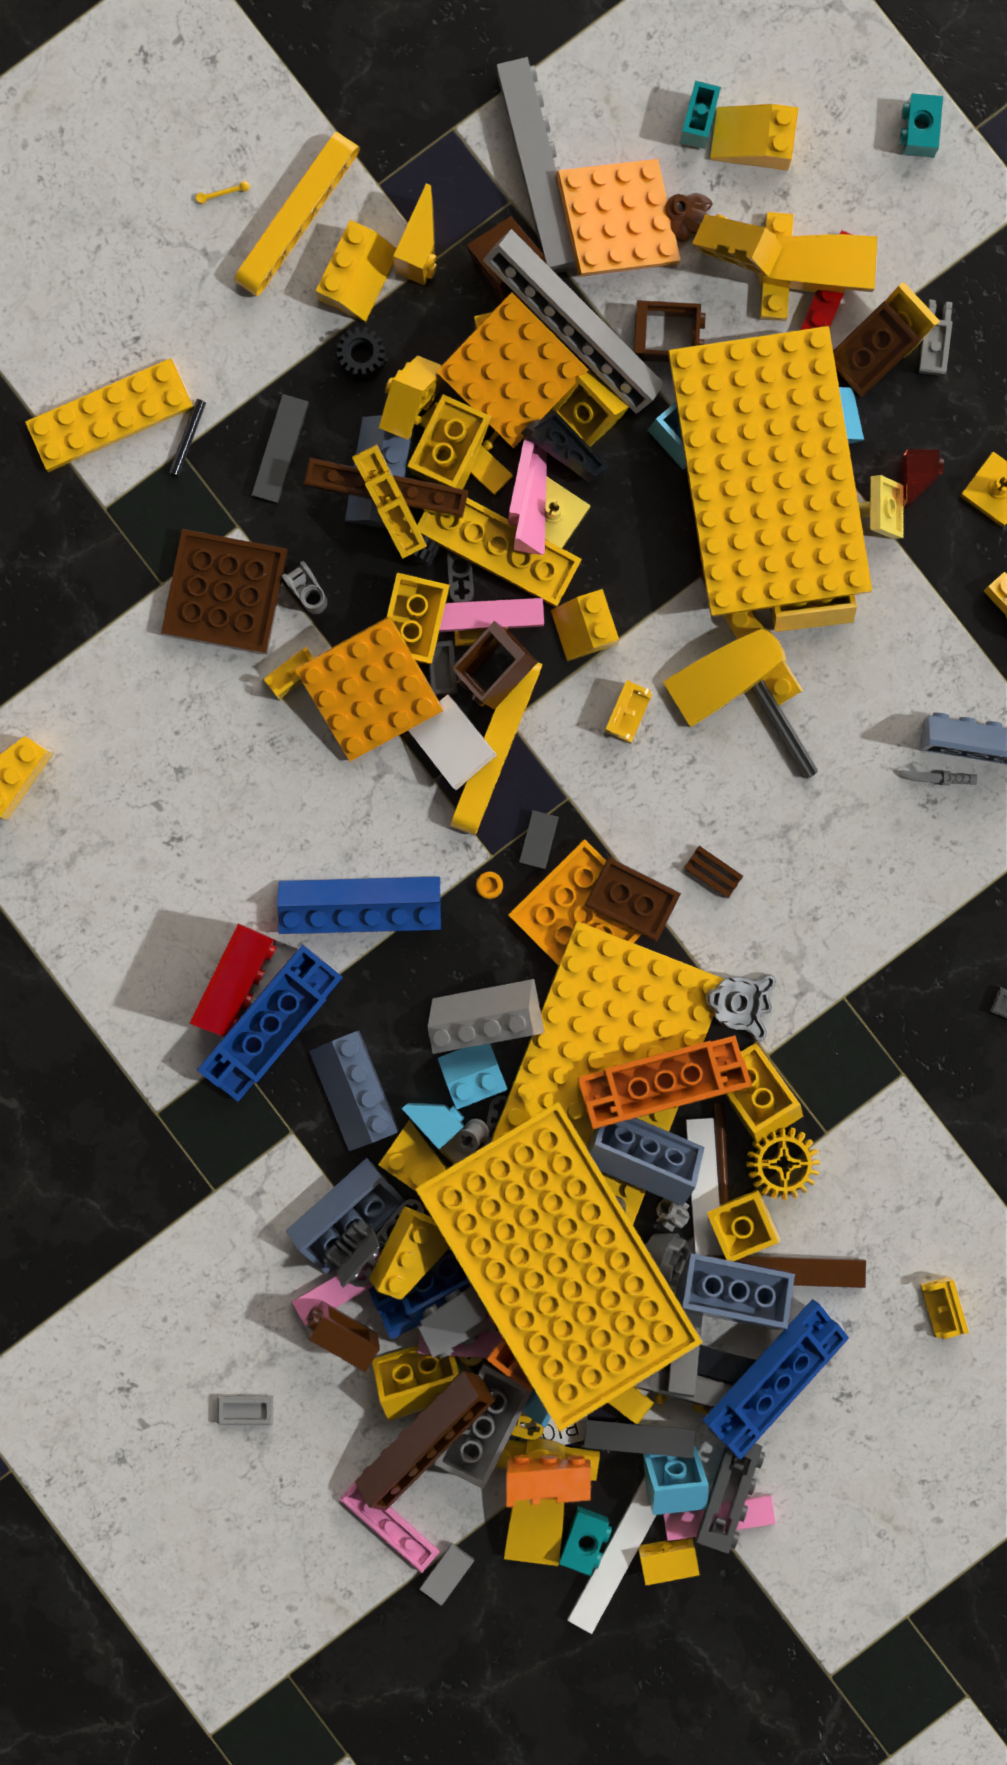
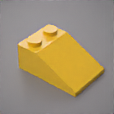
[710,104,799,171]
[393,183,438,286]
[407,394,491,489]
[725,1043,803,1144]

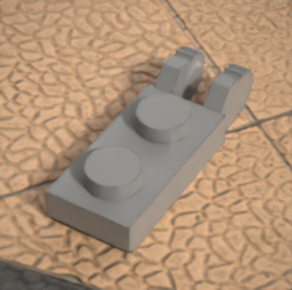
[918,300,953,376]

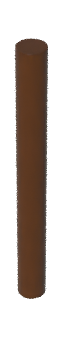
[713,1102,729,1206]

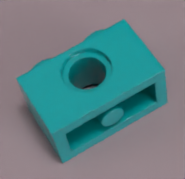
[680,80,721,149]
[899,93,943,158]
[559,1506,612,1576]

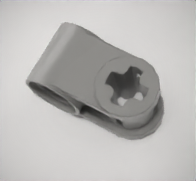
[281,561,327,614]
[439,1119,489,1165]

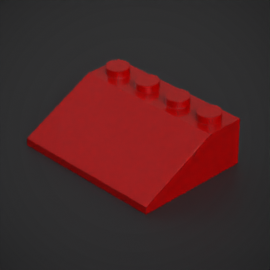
[189,923,278,1036]

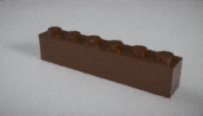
[355,1371,495,1511]

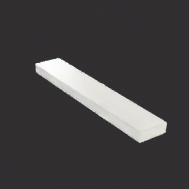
[686,1118,723,1255]
[568,1477,656,1634]

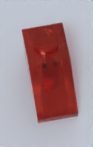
[903,449,944,508]

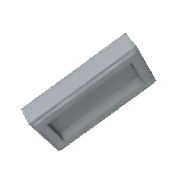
[218,1396,273,1425]
[420,1543,474,1606]

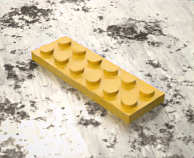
[25,358,193,472]
[417,483,582,607]

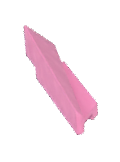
[508,437,547,555]

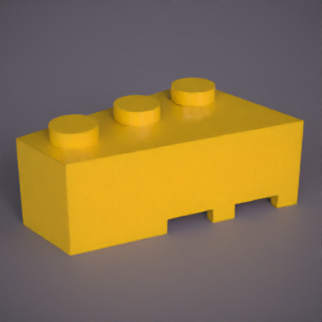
[692,214,782,277]
[379,356,443,440]
[0,736,53,820]
[378,1119,448,1192]
[369,1206,450,1300]

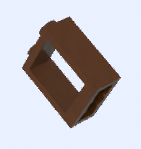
[633,300,706,362]
[451,621,538,710]
[306,1301,380,1372]

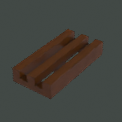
[684,846,743,898]

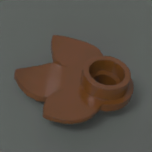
[666,193,713,243]

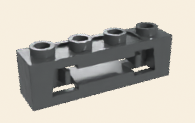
[695,1443,765,1554]

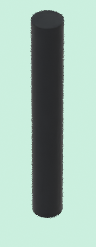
[169,399,206,477]

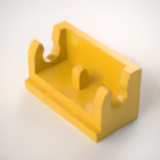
[263,646,314,700]
[605,680,652,743]
[920,1277,969,1339]
[638,1537,700,1585]

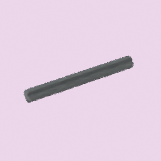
[751,680,818,779]

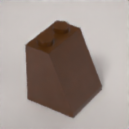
[467,216,547,307]

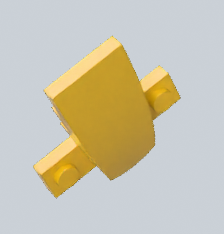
[757,212,878,321]
[663,611,803,727]
[494,1439,600,1566]

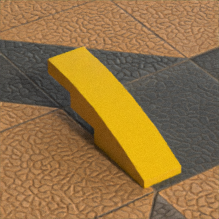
[352,444,427,559]

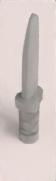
[899,770,977,786]

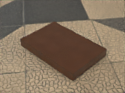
[833,301,921,397]
[584,857,681,942]

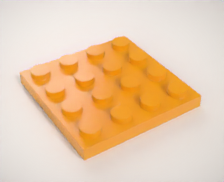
[556,159,681,277]
[436,292,588,448]
[295,616,443,762]
[508,839,642,966]

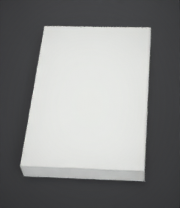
[408,694,497,790]

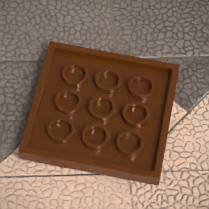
[161,529,288,655]

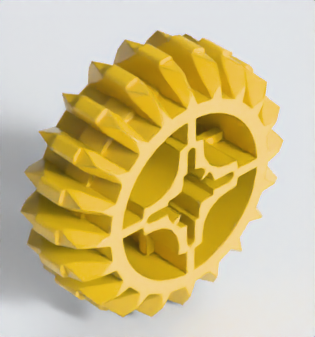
[746,1127,820,1200]

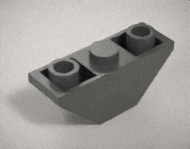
[420,1280,487,1334]

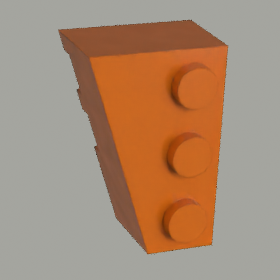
[506,1454,591,1507]

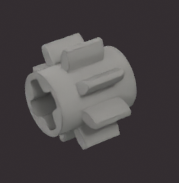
[656,1198,690,1231]

